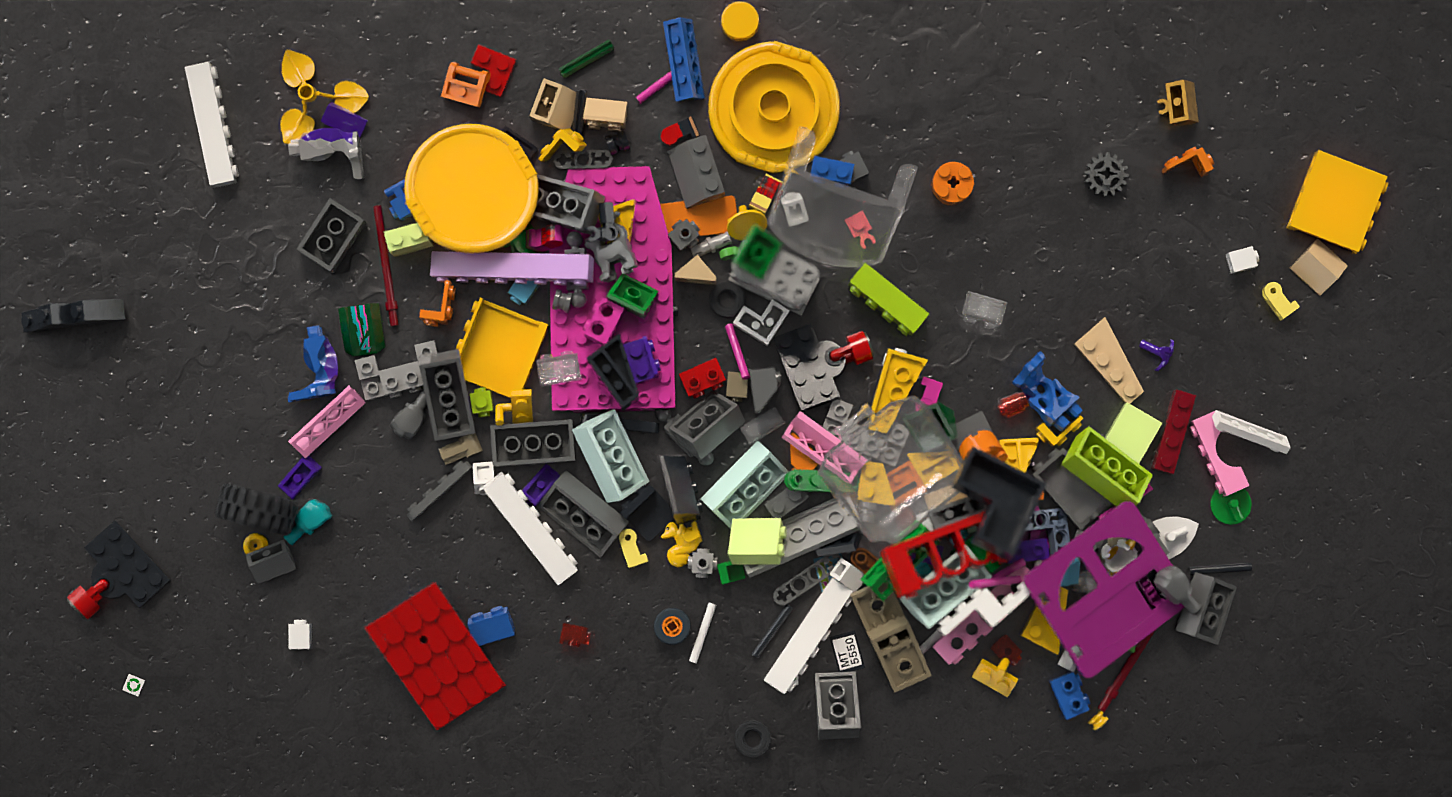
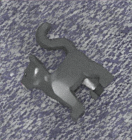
[585,211,638,283]

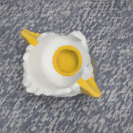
[1098,537,1138,576]

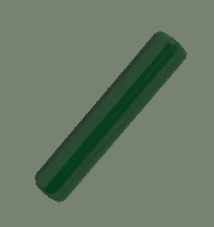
[559,40,614,78]

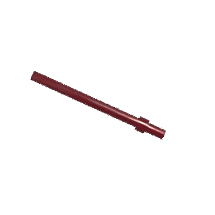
[373,205,398,327]
[1098,629,1156,712]

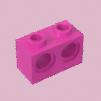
[583,297,625,346]

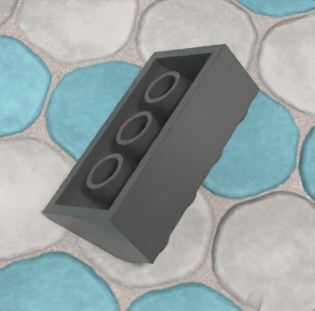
[538,471,629,558]

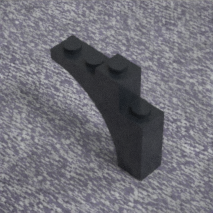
[21,299,125,333]

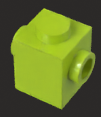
[470,387,495,418]

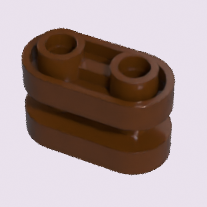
[850,548,879,574]

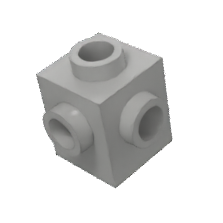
[688,549,717,578]

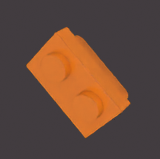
[1161,147,1214,177]
[419,280,456,327]

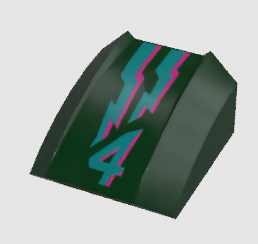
[338,303,385,356]

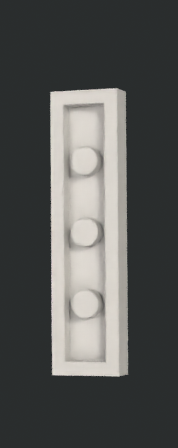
[1212,410,1291,454]

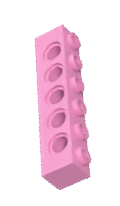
[931,566,1030,665]

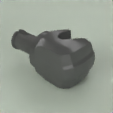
[390,389,427,439]
[1154,566,1201,614]

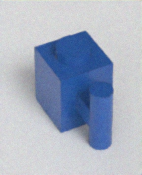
[384,179,413,222]

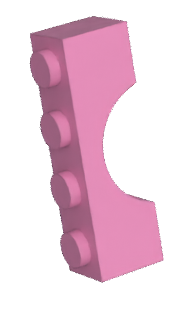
[1189,411,1249,497]

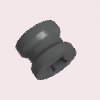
[552,289,573,313]

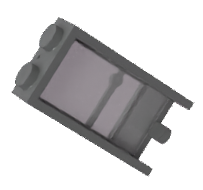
[1031,448,1112,530]

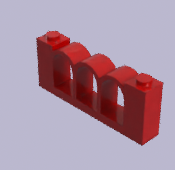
[880,511,1011,600]

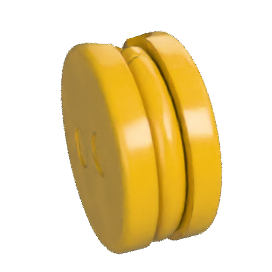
[721,2,759,41]

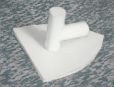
[1153,517,1198,559]

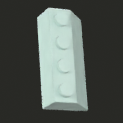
[572,409,649,503]
[701,441,789,529]
[900,545,992,629]

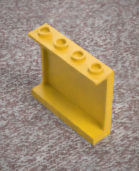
[1287,150,1388,254]
[456,298,549,398]

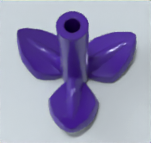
[1139,339,1174,371]

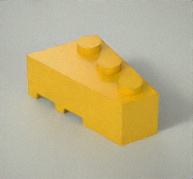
[1020,586,1068,655]

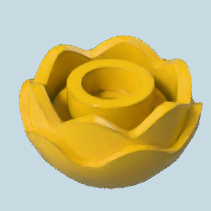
[243,533,268,554]

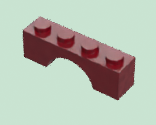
[1151,389,1196,475]

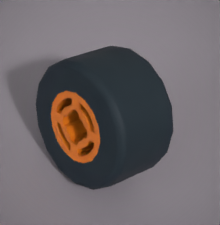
[654,608,691,645]

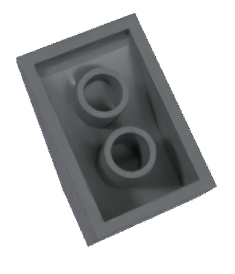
[815,671,861,740]

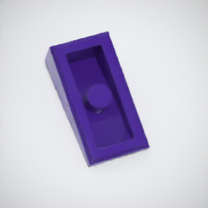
[321,102,368,139]
[278,456,322,500]
[522,464,561,507]

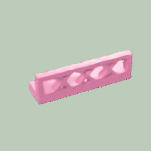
[289,386,366,458]
[782,412,866,485]

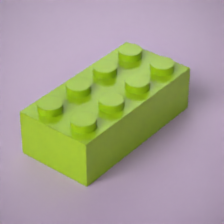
[848,263,929,336]
[1061,426,1153,506]

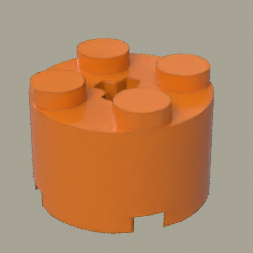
[932,162,974,205]
[959,430,1008,462]

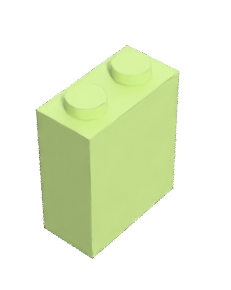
[384,223,433,257]
[1105,403,1162,464]
[728,518,787,564]

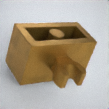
[1157,80,1199,126]

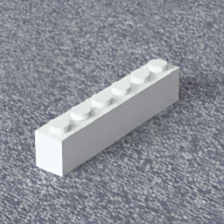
[185,62,239,188]
[482,472,578,585]
[764,578,853,694]

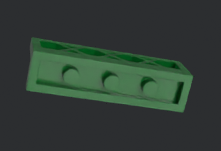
[860,521,940,602]

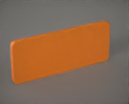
[660,196,737,237]

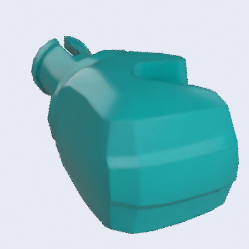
[283,499,333,545]

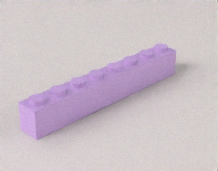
[430,251,594,286]

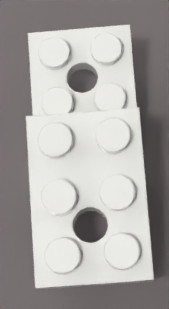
[937,581,1030,636]

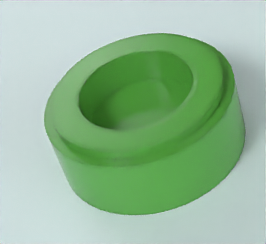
[719,246,739,260]

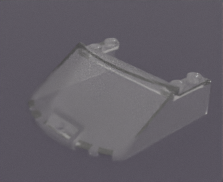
[767,126,918,267]

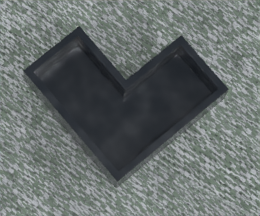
[951,446,1047,561]

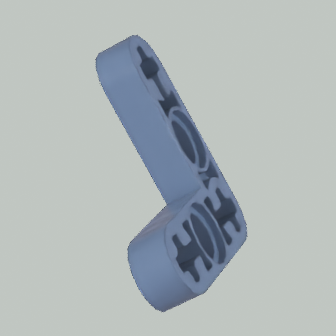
[1026,508,1070,555]

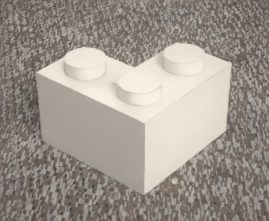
[733,299,790,346]

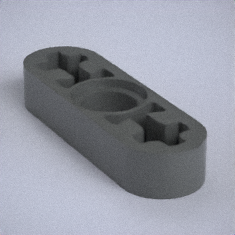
[554,150,613,170]

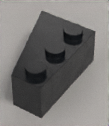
[586,334,640,411]

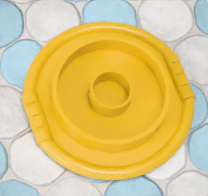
[708,41,840,173]
[404,124,538,253]

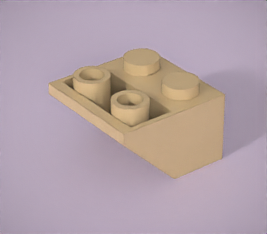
[529,78,576,130]
[583,98,628,131]

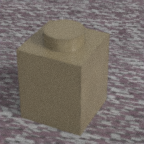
[726,372,748,402]

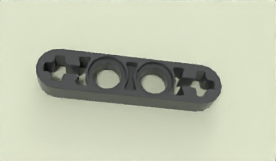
[773,554,841,605]

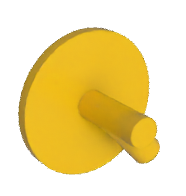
[727,205,767,240]

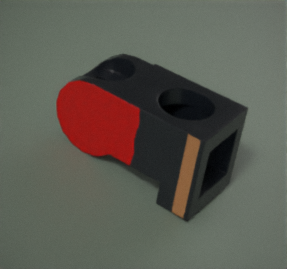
[661,116,700,146]

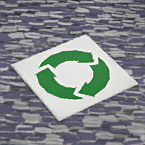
[122,674,145,696]

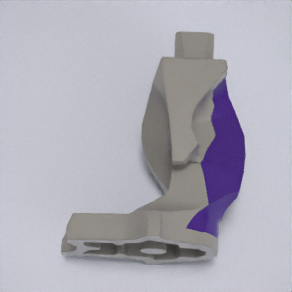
[288,128,364,179]

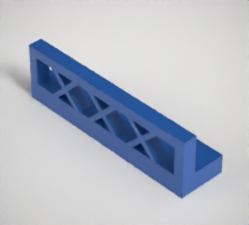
[663,17,705,102]

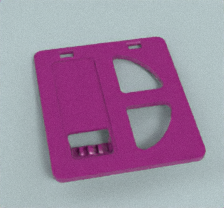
[1023,501,1191,678]

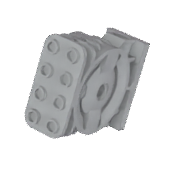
[728,239,819,316]

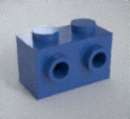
[810,156,854,189]
[468,606,515,646]
[1049,672,1091,720]

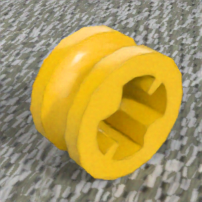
[1088,711,1109,730]

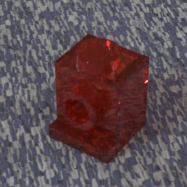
[559,623,591,647]
[990,634,1022,666]

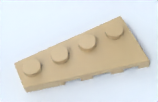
[1074,317,1144,404]

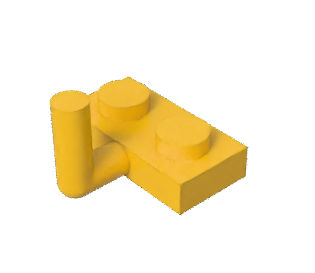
[495,389,533,426]
[972,658,1018,697]

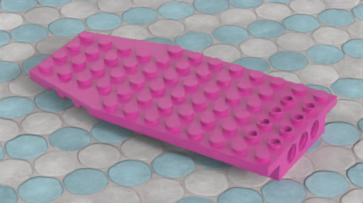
[549,166,675,413]

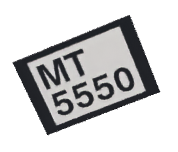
[829,630,865,672]

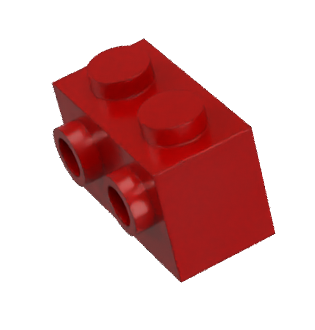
[679,358,726,399]

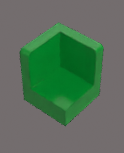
[717,561,745,584]

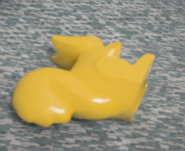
[661,521,702,567]

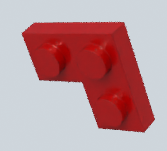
[471,44,516,98]

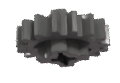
[1084,152,1129,197]

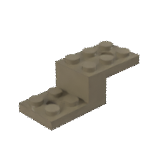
[850,582,932,693]

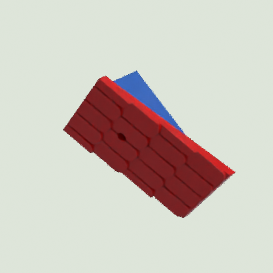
[365,582,506,730]

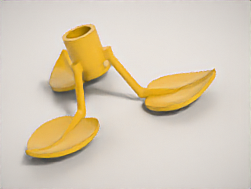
[281,50,369,144]

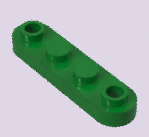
[784,469,859,494]

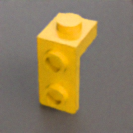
[538,128,587,162]
[1036,415,1083,447]

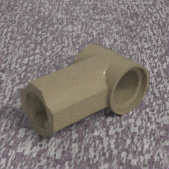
[439,433,483,465]

